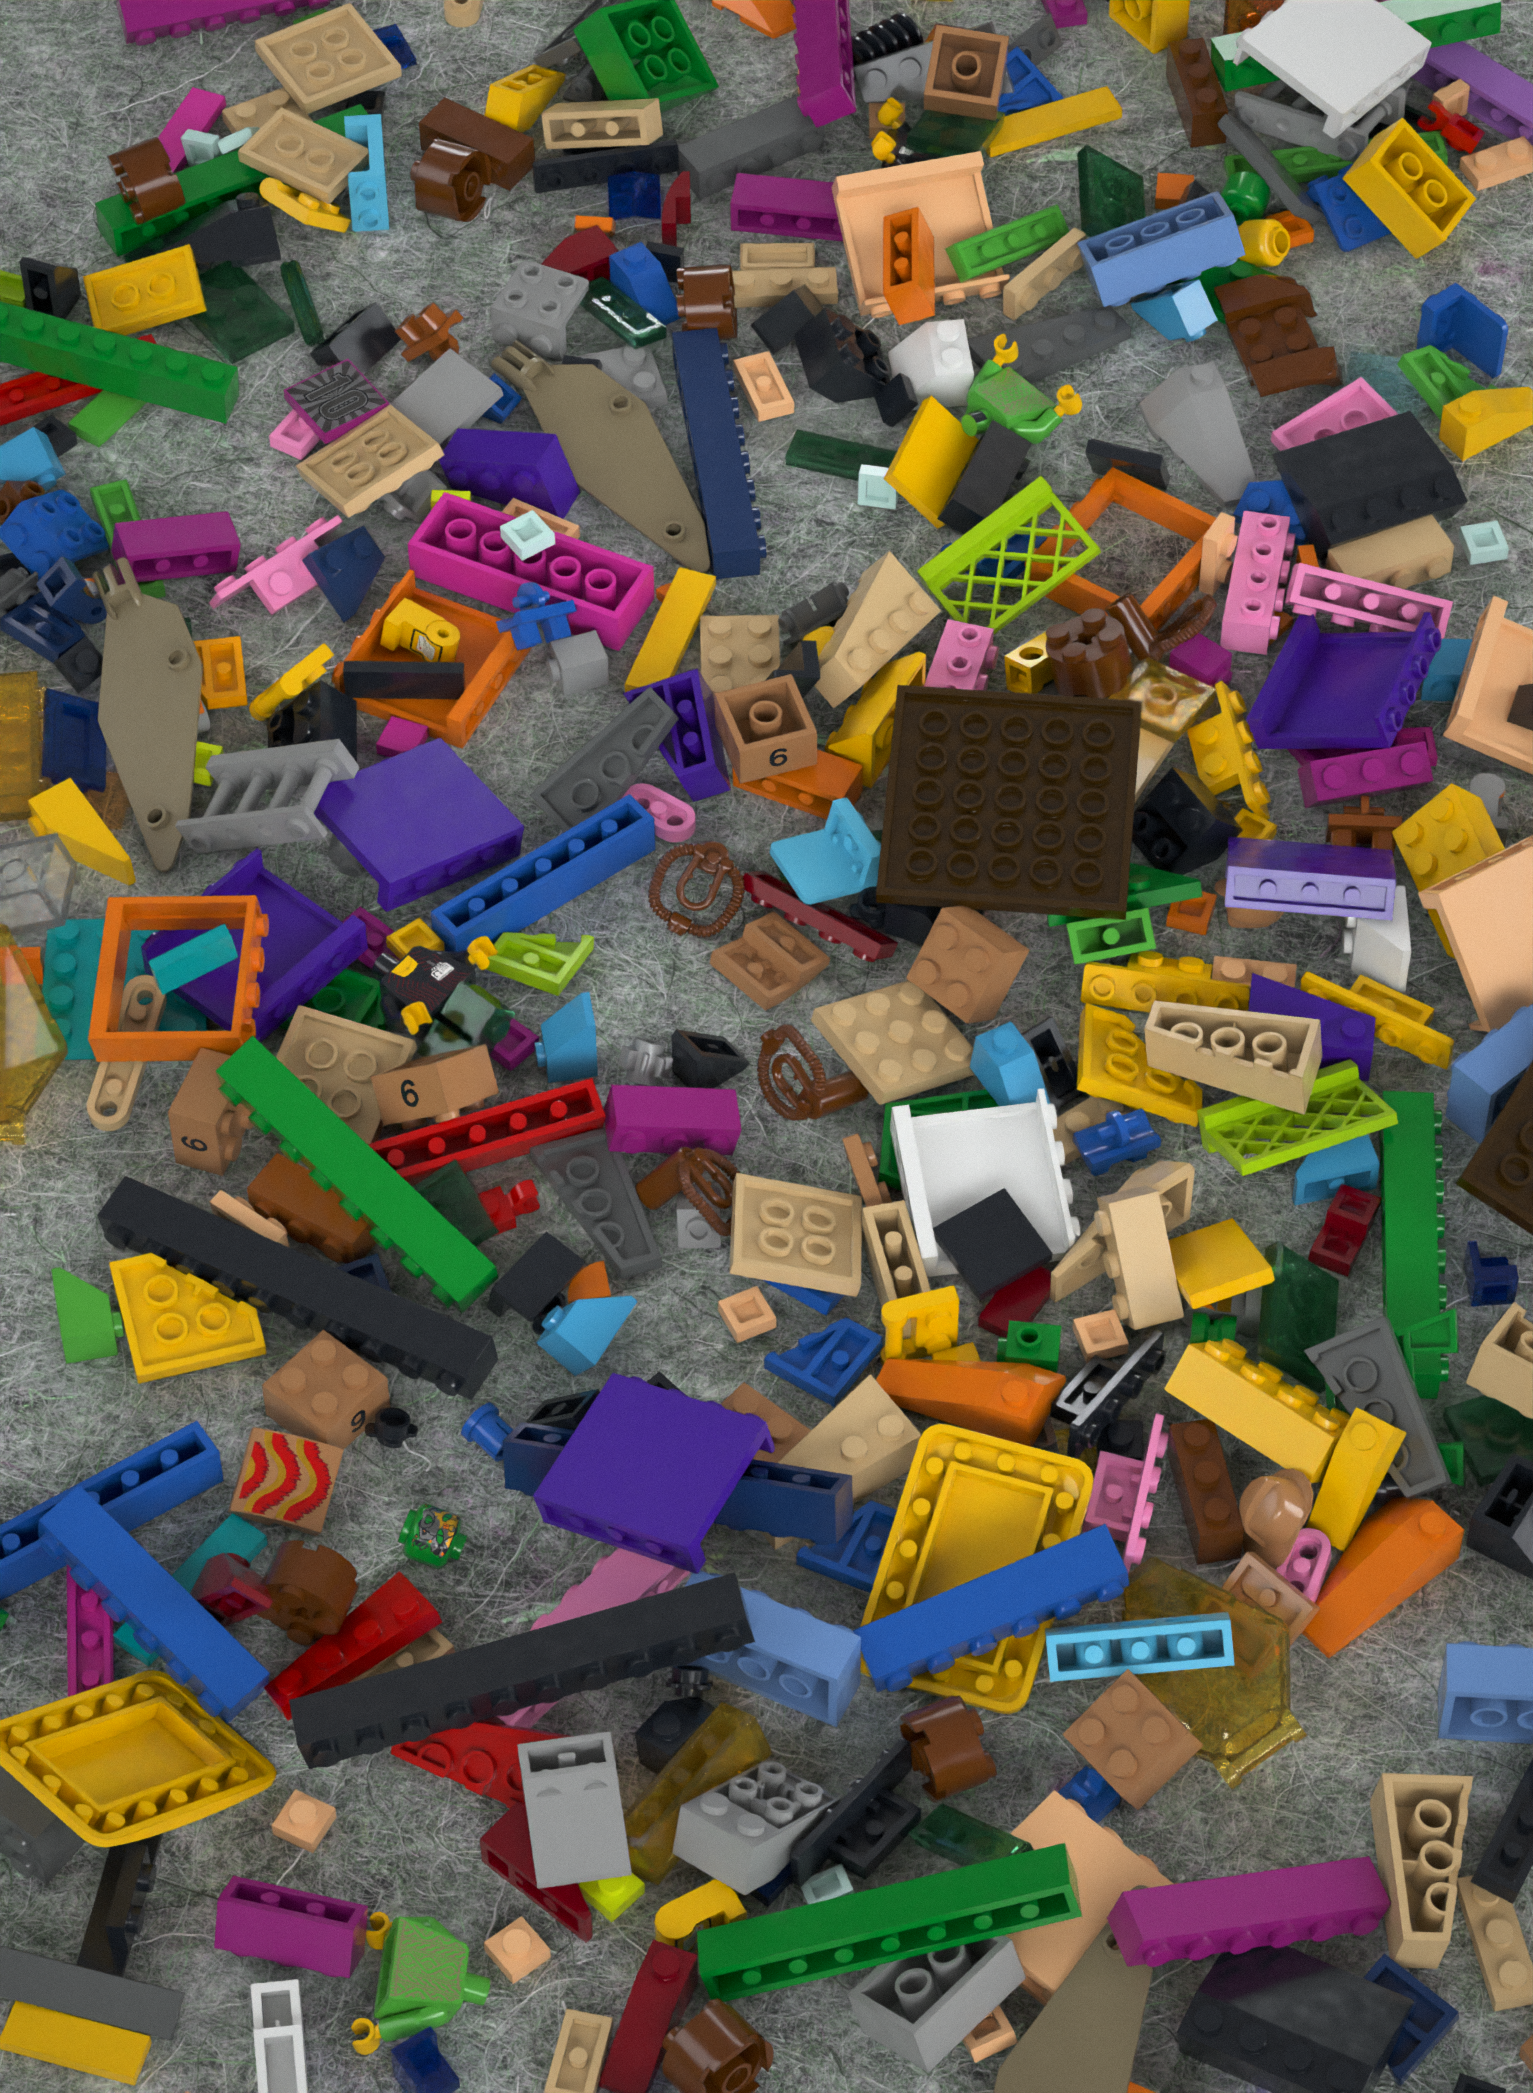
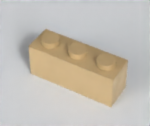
[541,98,663,149]
[1326,515,1454,589]
[1094,1185,1184,1330]
[862,1200,931,1340]

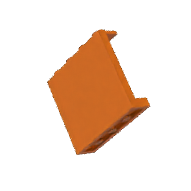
[332,569,532,749]

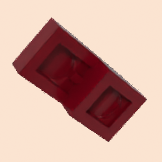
[661,171,691,247]
[1308,1184,1382,1277]

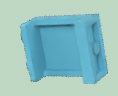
[344,114,389,232]

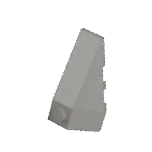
[1139,361,1257,507]

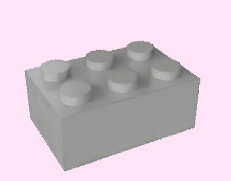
[848,1935,1026,2072]

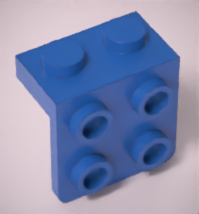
[1306,163,1392,252]
[1416,282,1509,379]
[0,489,109,581]

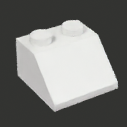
[888,319,974,410]
[1342,886,1411,995]

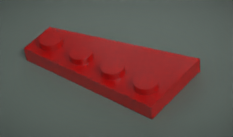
[264,1571,443,1721]
[391,1720,572,1809]

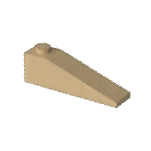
[1050,1160,1195,1303]

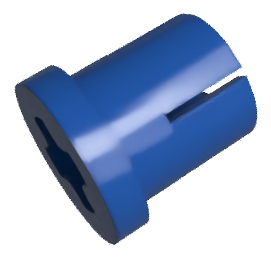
[461,1402,514,1462]

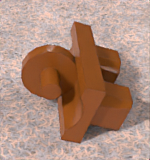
[395,302,464,362]
[1325,795,1402,856]

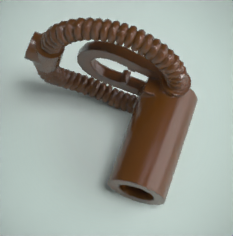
[1105,592,1217,664]
[648,840,745,938]
[757,1024,869,1121]
[635,1147,740,1236]

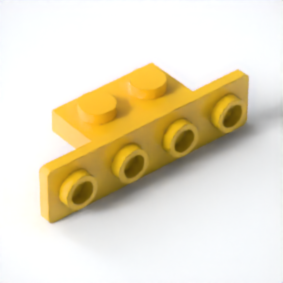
[1187,681,1271,820]
[1080,950,1251,1013]
[1300,971,1454,1069]

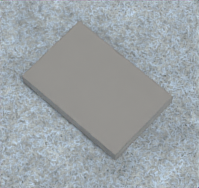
[389,348,504,451]

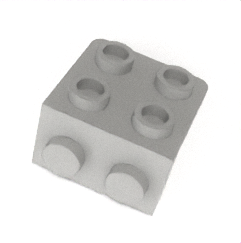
[491,260,589,361]

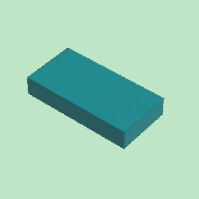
[148,924,238,995]

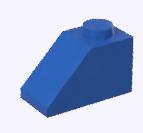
[609,242,681,333]

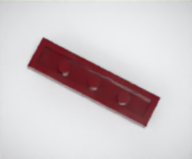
[742,870,898,962]

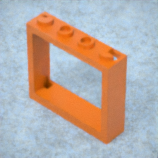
[1024,467,1216,632]
[88,895,269,1062]

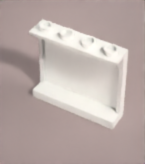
[1233,0,1432,139]
[890,1088,1081,1277]

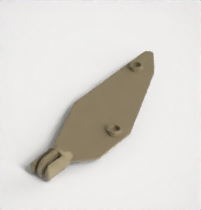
[491,340,711,573]
[92,557,203,872]
[993,1885,1154,2093]

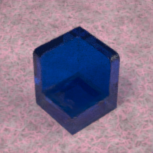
[608,172,661,221]
[1464,1240,1519,1306]
[390,2026,460,2093]

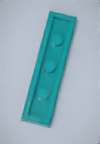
[113,1514,268,1667]

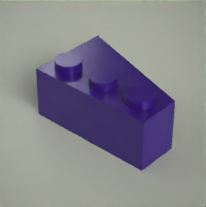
[438,428,580,519]
[623,668,731,802]
[1248,973,1375,1081]

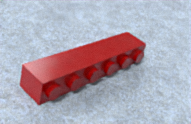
[368,1078,606,1188]

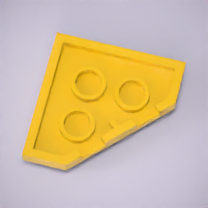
[1077,1003,1203,1127]
[109,1253,267,1384]

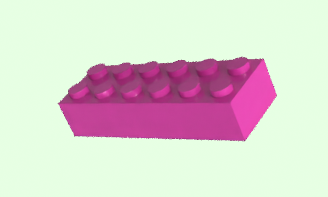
[408,492,655,651]

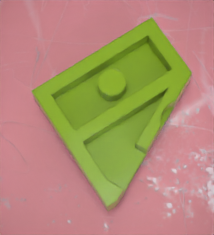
[486,932,594,996]

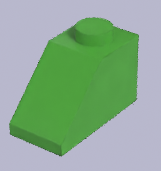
[1066,908,1156,965]
[51,1267,124,1364]

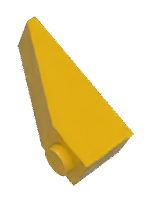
[484,64,566,133]
[1439,387,1533,461]
[28,778,136,886]
[1306,1407,1407,1552]

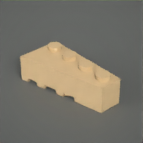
[814,551,941,708]
[1144,1000,1322,1115]
[1466,1302,1533,1419]
[760,1374,922,1550]
[1370,1773,1473,1969]

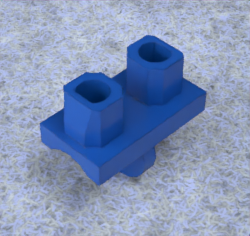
[496,582,577,651]
[1073,1108,1161,1176]

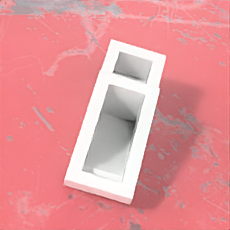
[250,1979,308,2093]

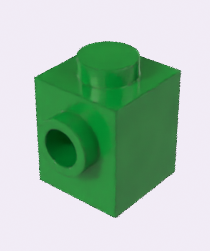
[996,1320,1062,1373]

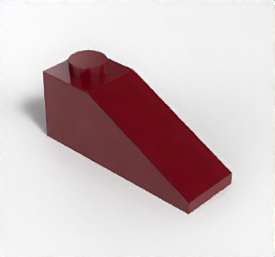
[541,225,619,293]
[190,1553,273,1627]
[480,1801,593,1943]
[599,1939,698,2093]

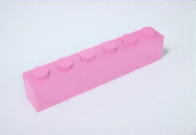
[484,1548,690,1728]

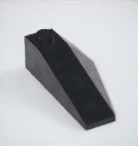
[124,192,281,270]

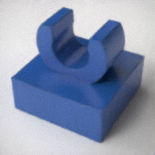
[1058,1766,1120,1824]

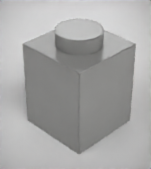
[546,630,609,696]

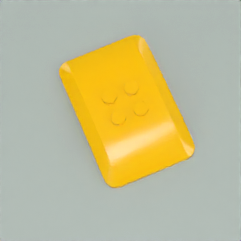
[860,1424,1094,1714]
[0,1670,277,1848]

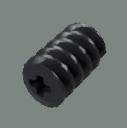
[851,12,924,81]

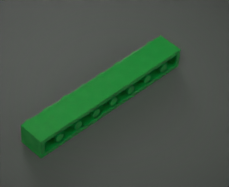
[1211,0,1501,92]
[95,104,369,257]
[0,301,239,424]
[216,1036,499,1314]
[1379,1091,1449,1399]
[697,1843,1082,2002]

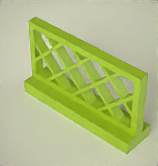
[917,476,1101,634]
[1197,1059,1398,1176]

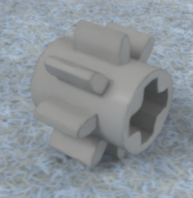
[618,1037,673,1086]

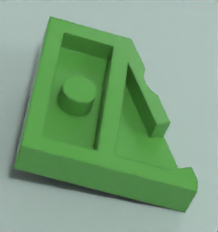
[1397,345,1498,420]

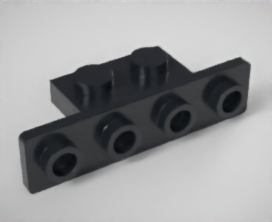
[532,140,679,193]
[1050,1330,1166,1459]
[789,1737,921,1887]
[77,1833,163,1976]

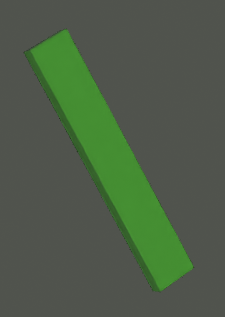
[1224,131,1448,183]

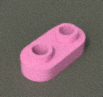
[622,783,696,842]
[1276,1528,1331,1603]

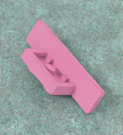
[209,515,343,616]
[1082,1413,1169,1574]

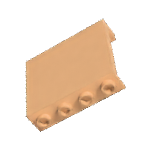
[831,151,1010,318]
[1443,595,1533,775]
[1418,835,1533,1033]
[981,1790,1179,2006]

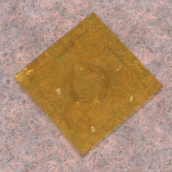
[1108,658,1217,743]

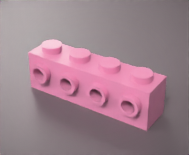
[1220,511,1296,655]
[1284,563,1453,639]
[923,619,999,691]

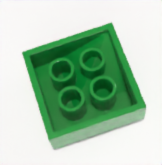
[573,0,719,113]

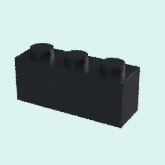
[937,420,1032,535]

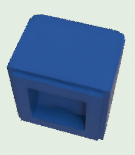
[482,373,522,424]

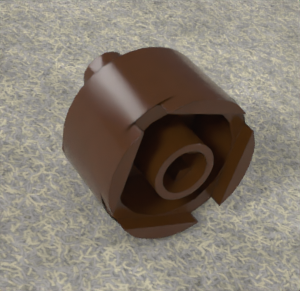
[107,137,186,225]
[410,139,491,222]
[677,264,738,341]
[1045,608,1133,698]
[257,1540,360,1646]
[900,1695,997,1803]
[662,1998,774,2093]

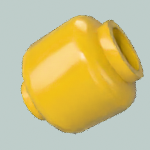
[1238,218,1290,268]

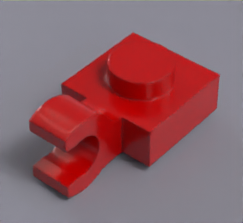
[1417,100,1485,154]
[460,1179,540,1242]

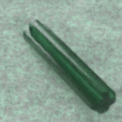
[280,260,325,347]

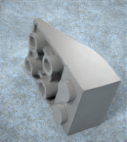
[517,1731,632,1889]
[672,1759,840,1895]

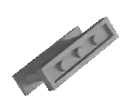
[1234,80,1406,163]
[175,739,360,854]

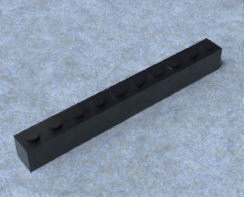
[97,1176,499,1400]
[289,1572,755,1769]

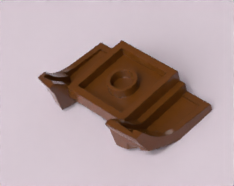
[1214,274,1343,397]

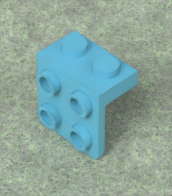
[769,797,881,905]

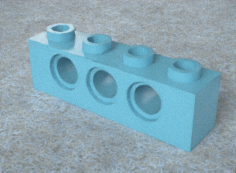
[1045,1612,1235,1682]

